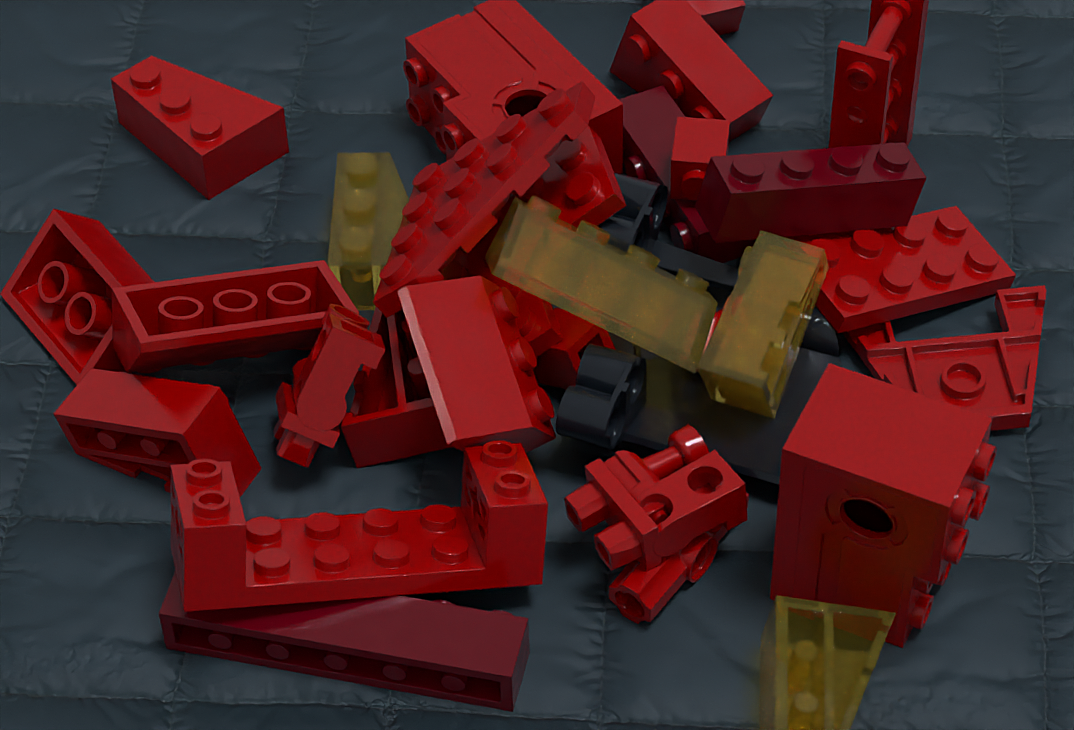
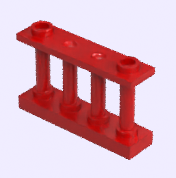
[828,0,929,148]

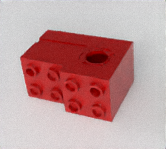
[403,0,623,174]
[770,363,997,648]

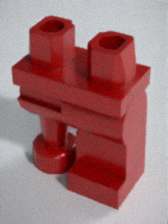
[273,304,386,467]
[564,424,748,571]

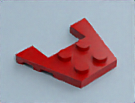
[842,285,1047,431]

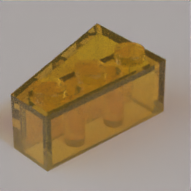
[328,152,409,310]
[697,231,829,418]
[759,595,896,730]

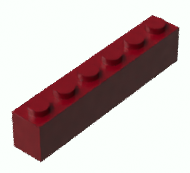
[159,571,530,712]

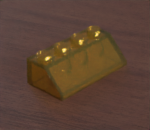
[485,195,718,373]

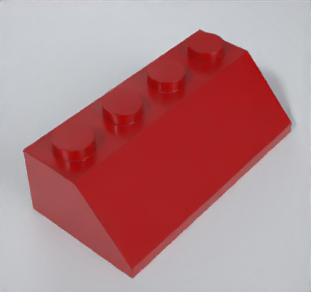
[112,260,359,373]

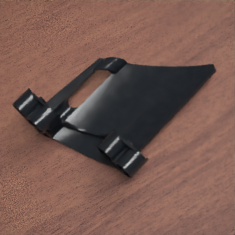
[556,173,843,485]

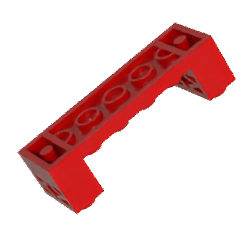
[170,440,548,612]

